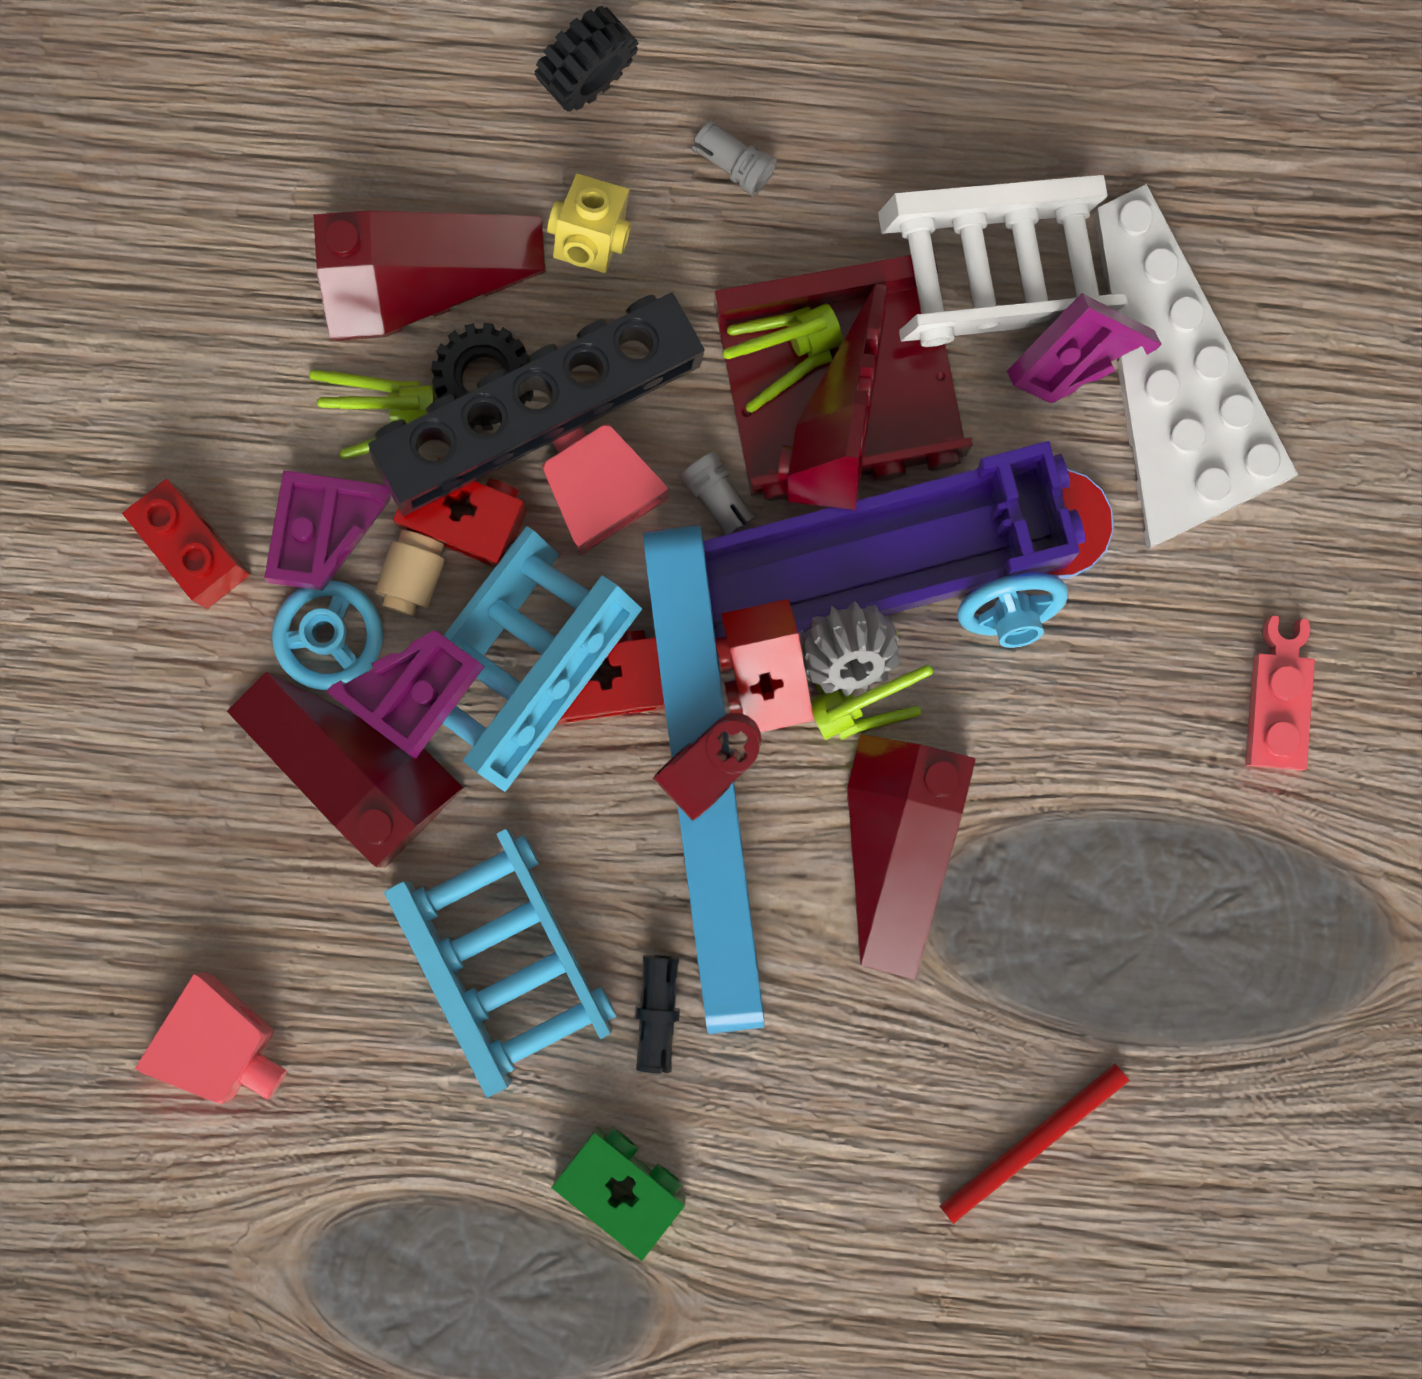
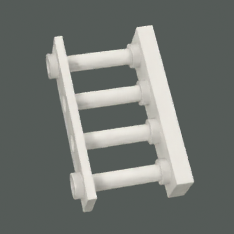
[878,175,1128,347]

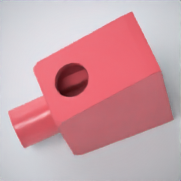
[542,424,669,555]
[135,972,287,1104]

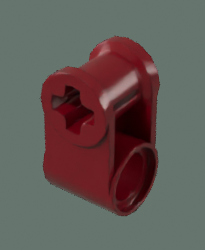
[652,713,762,821]

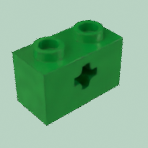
[551,1126,686,1261]

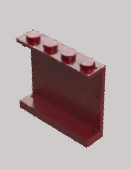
[714,251,973,501]

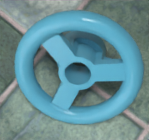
[957,572,1068,648]
[272,580,383,690]

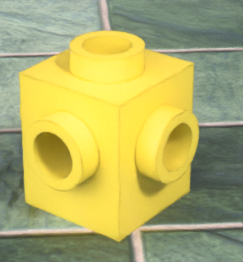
[547,173,631,274]

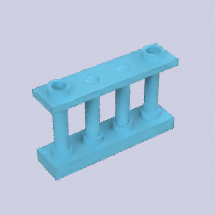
[442,526,642,792]
[384,829,617,1098]

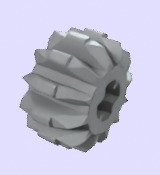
[802,601,899,697]

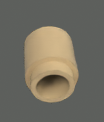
[375,530,445,617]

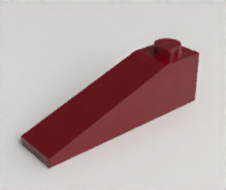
[313,210,546,341]
[778,284,887,510]
[227,672,464,868]
[846,734,976,980]

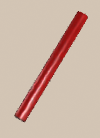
[939,1063,1129,1224]

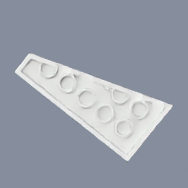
[1094,184,1298,551]

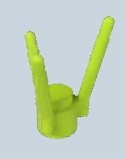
[722,303,843,412]
[309,369,435,459]
[810,629,934,740]

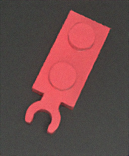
[1245,616,1315,771]

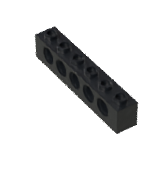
[368,292,705,517]

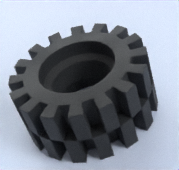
[535,6,639,112]
[431,323,534,431]

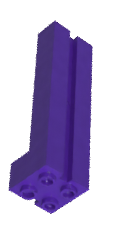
[703,441,1085,659]

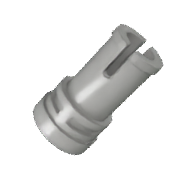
[692,120,777,196]
[679,451,756,535]

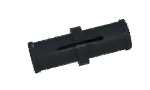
[635,955,680,1073]

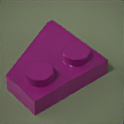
[1007,293,1162,404]
[264,470,391,591]
[327,630,485,759]

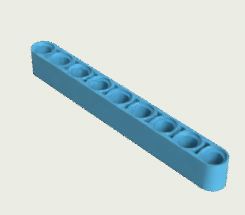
[643,524,765,1034]

